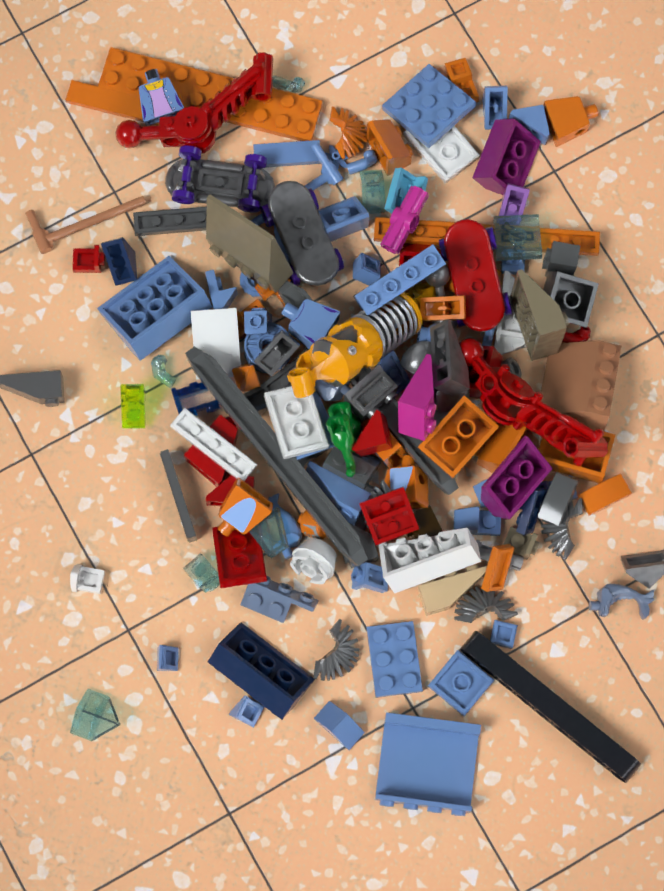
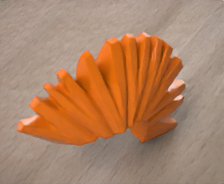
[330,106,367,159]

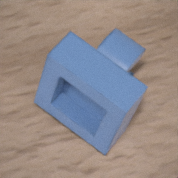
[501,249,525,275]

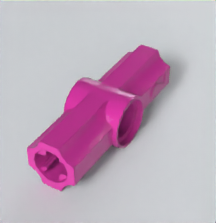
[380,186,429,254]

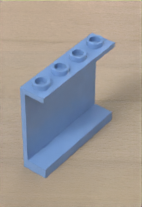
[353,244,446,316]
[375,712,481,816]

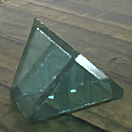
[70,689,121,741]

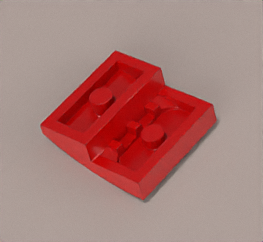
[359,486,419,546]

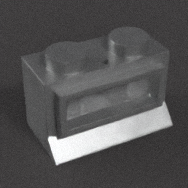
[344,364,398,421]

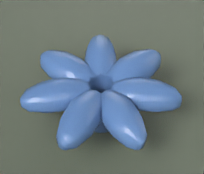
[325,145,348,169]

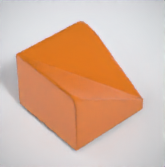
[232,363,260,392]

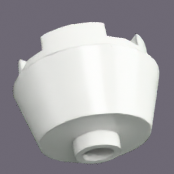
[290,538,337,584]

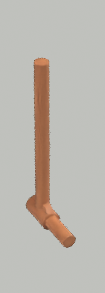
[25,196,146,254]

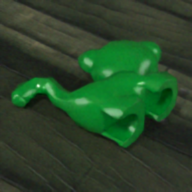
[326,401,362,477]

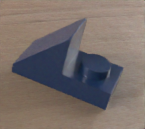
[516,488,547,535]

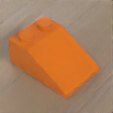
[418,396,499,479]

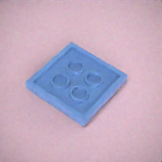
[382,64,476,148]

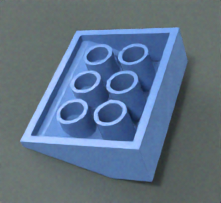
[97,256,212,361]

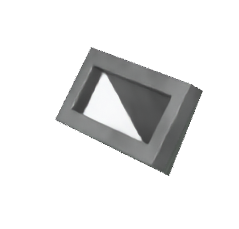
[621,550,664,589]

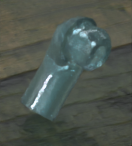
[272,75,305,93]
[151,355,176,388]

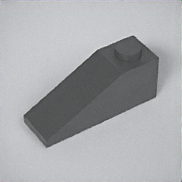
[0,370,65,407]

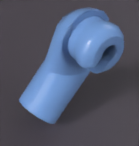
[347,150,377,175]

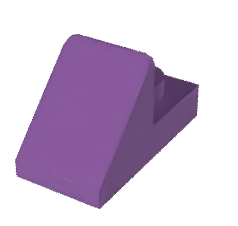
[496,183,530,226]

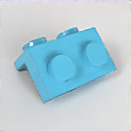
[384,167,428,214]

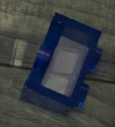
[171,382,220,417]

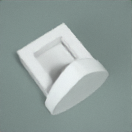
[70,564,105,595]

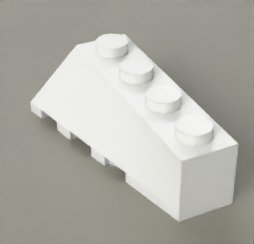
[379,528,481,594]

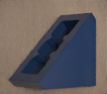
[101,237,137,286]

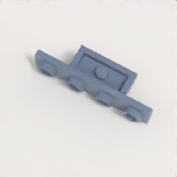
[240,575,318,623]

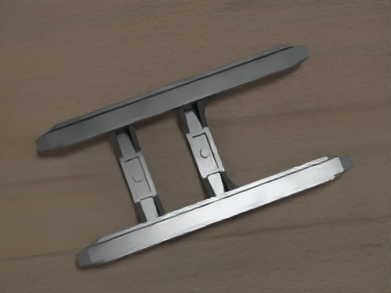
[185,281,459,566]

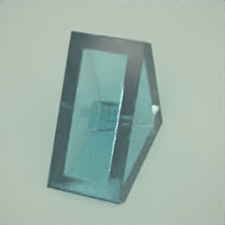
[359,170,385,214]

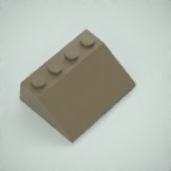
[206,194,293,293]
[510,269,569,361]

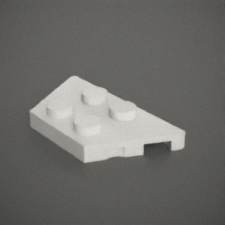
[494,271,526,355]

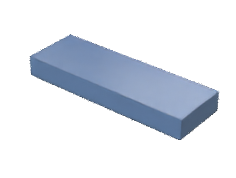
[253,140,321,167]

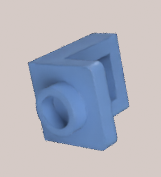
[244,308,272,335]

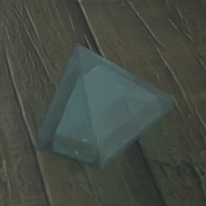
[249,507,289,558]

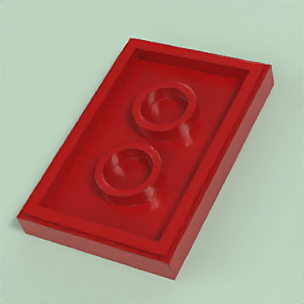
[212,524,267,588]

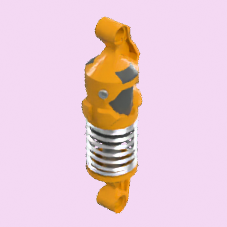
[287,282,436,398]

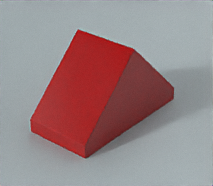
[352,410,392,457]

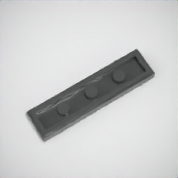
[133,207,207,236]
[160,449,197,543]

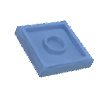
[428,650,494,716]

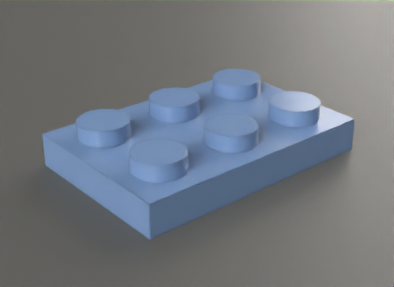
[366,621,423,698]

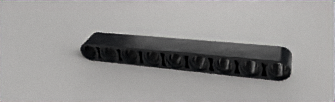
[460,631,641,783]

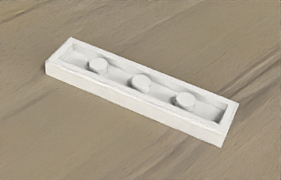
[170,408,257,481]

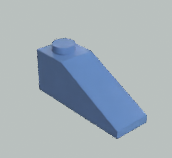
[306,461,371,526]

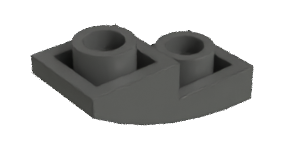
[538,472,579,526]

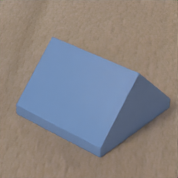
[318,196,369,242]

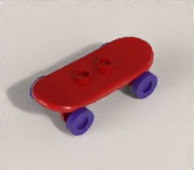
[439,219,513,331]

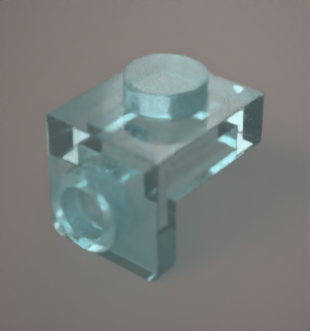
[183,553,220,593]

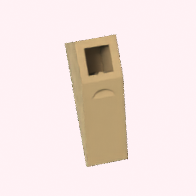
[418,565,487,616]

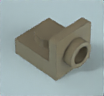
[503,527,540,559]

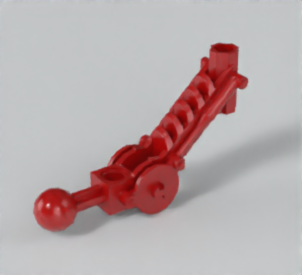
[115,52,273,154]
[459,338,608,467]

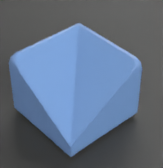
[353,253,381,285]

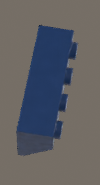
[208,622,315,720]

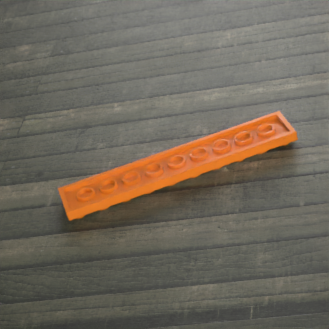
[98,47,323,141]

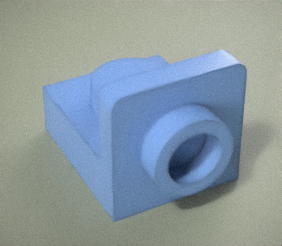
[351,562,388,593]

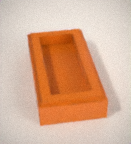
[481,544,514,592]

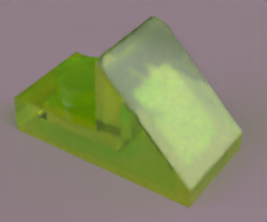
[120,384,146,428]

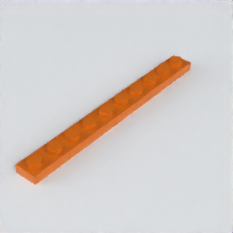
[374,217,600,256]

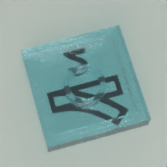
[493,214,542,261]

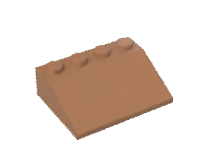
[540,340,622,431]

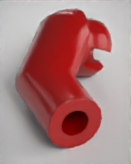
[562,326,591,343]

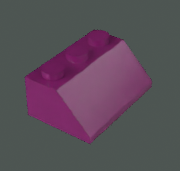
[472,119,541,195]
[481,436,552,520]

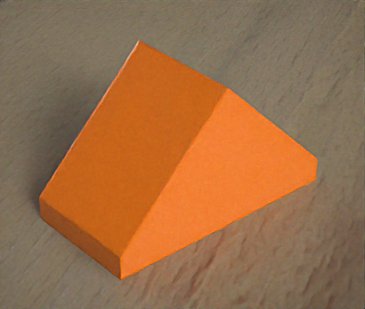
[420,296,466,321]

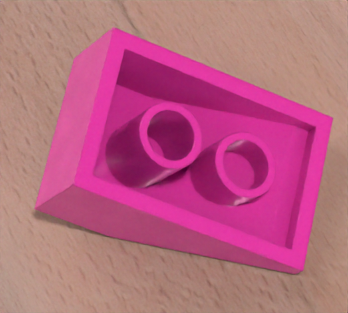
[398,354,436,441]

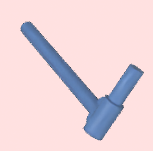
[251,142,344,226]

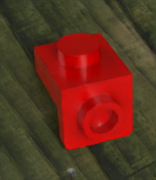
[73,245,105,273]

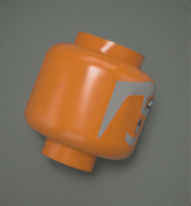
[298,510,327,540]

